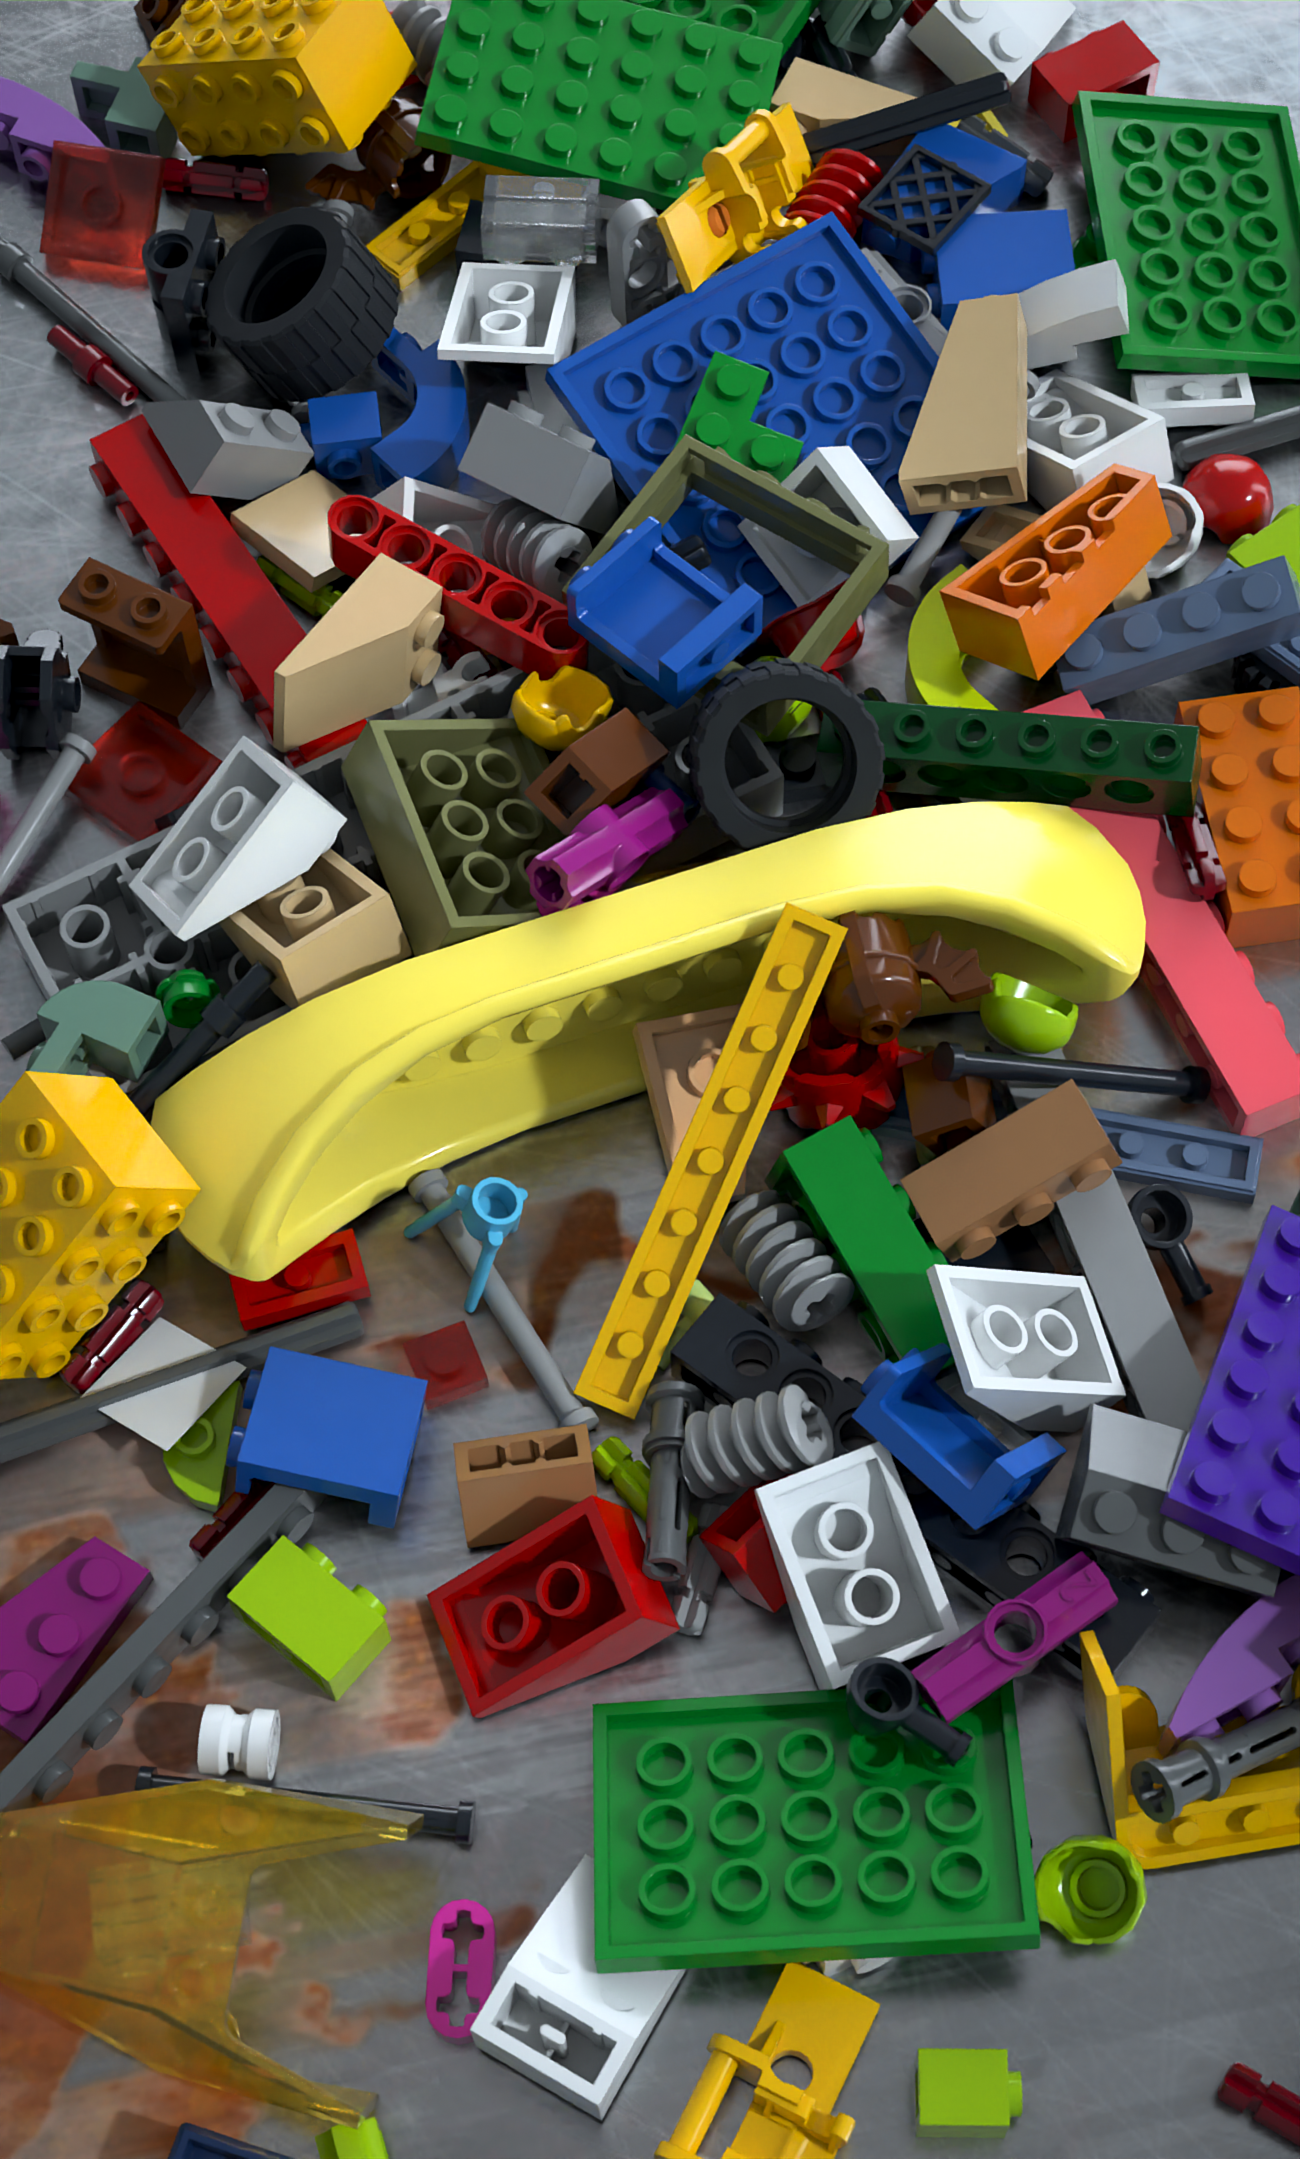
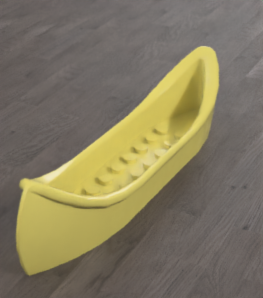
[151,802,1146,1282]

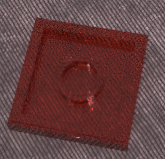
[39,140,166,270]
[64,701,223,845]

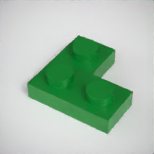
[674,351,804,484]

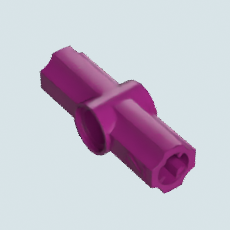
[525,787,688,911]
[911,1551,1118,1724]

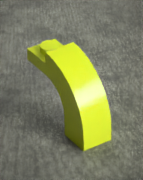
[905,564,999,711]

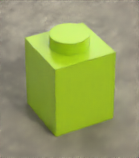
[914,2048,1022,2138]

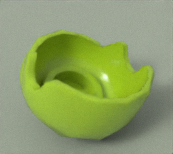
[979,972,1078,1055]
[1034,1835,1148,1945]

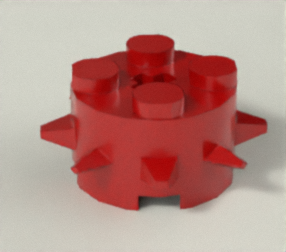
[769,1008,925,1130]

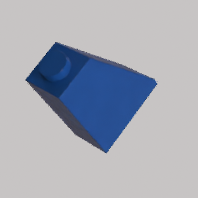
[862,124,1027,264]

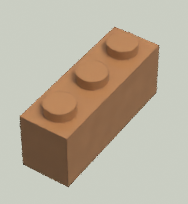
[900,1079,1123,1262]

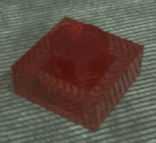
[402,1320,489,1410]

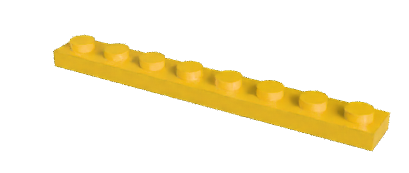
[573,902,848,1420]

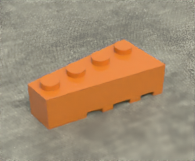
[939,463,1172,681]

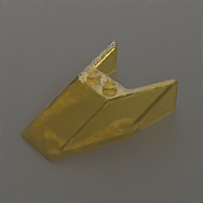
[0,1778,424,2129]

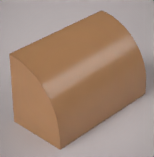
[453,1424,598,1548]

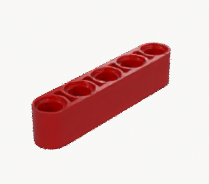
[327,495,589,681]

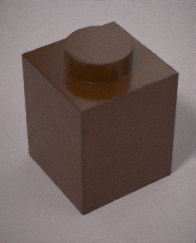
[902,1050,997,1157]

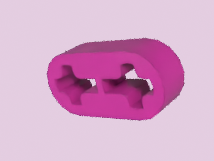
[425,1899,497,2045]

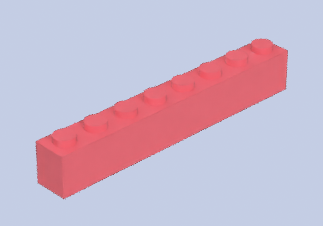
[1023,690,1300,1137]

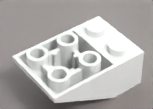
[470,1854,686,2121]

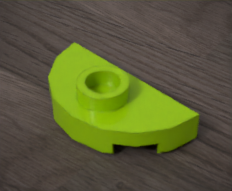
[163,1381,242,1512]

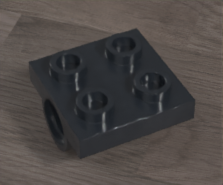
[142,208,226,374]

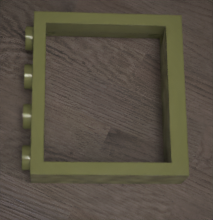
[561,434,889,737]

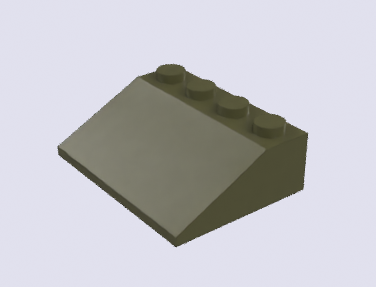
[341,718,567,957]

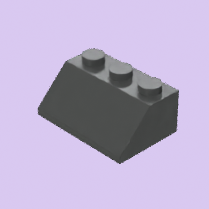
[1055,1404,1281,1597]

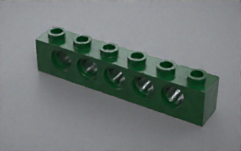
[816,700,1202,817]

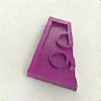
[0,1536,154,1745]

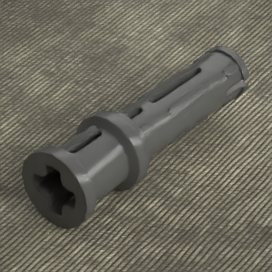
[642,1381,705,1582]
[1131,1697,1300,1824]

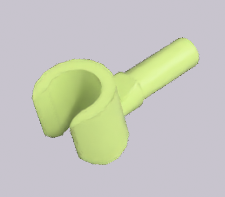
[657,1279,714,1371]

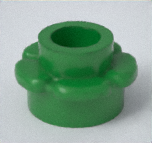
[156,969,220,1028]

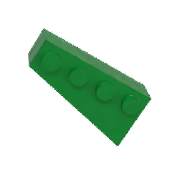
[764,1115,956,1376]

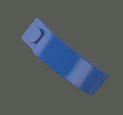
[370,327,470,491]

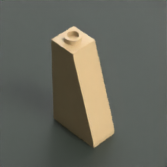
[899,293,1027,515]

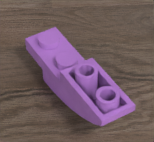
[0,76,121,202]
[1157,1574,1300,1759]

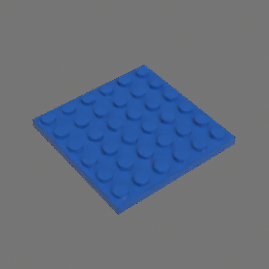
[545,211,1029,658]

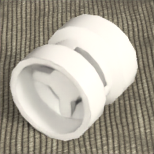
[197,1704,281,1781]

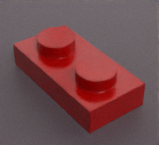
[228,1228,371,1331]

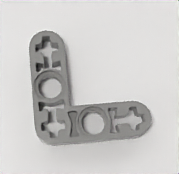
[606,199,734,326]

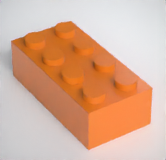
[1173,686,1300,948]

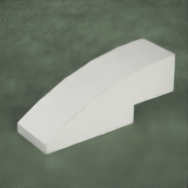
[1018,259,1129,370]

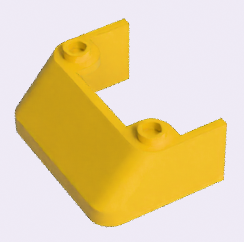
[1079,1630,1300,1869]

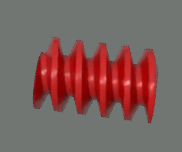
[777,149,884,241]

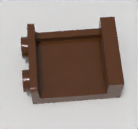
[58,557,213,730]

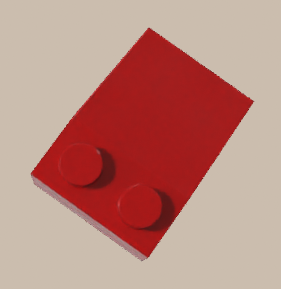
[427,1495,680,1719]

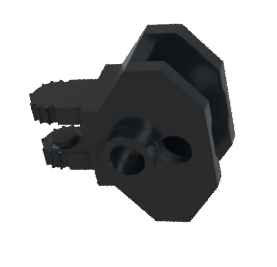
[0,628,81,761]

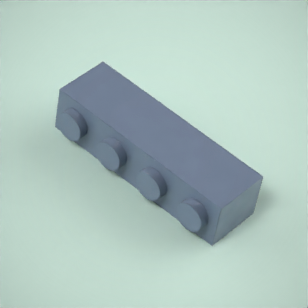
[1056,555,1300,705]

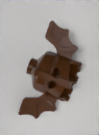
[305,69,452,211]
[795,910,994,1052]

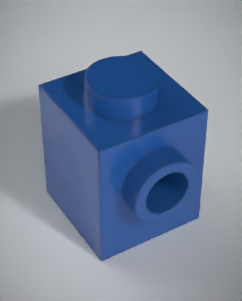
[299,391,383,480]

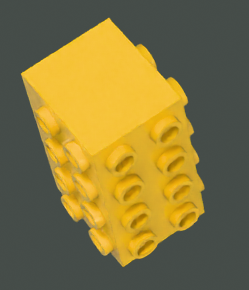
[137,0,418,157]
[0,1071,201,1380]

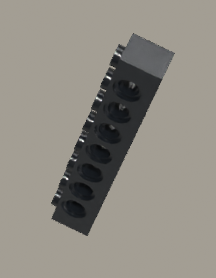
[670,1293,1162,1682]

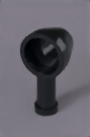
[1127,1184,1214,1307]
[845,1657,973,1768]

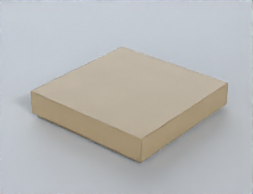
[230,469,362,593]

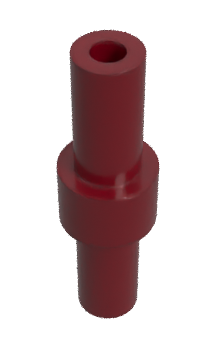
[47,325,138,406]

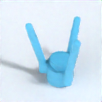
[404,1177,528,1313]

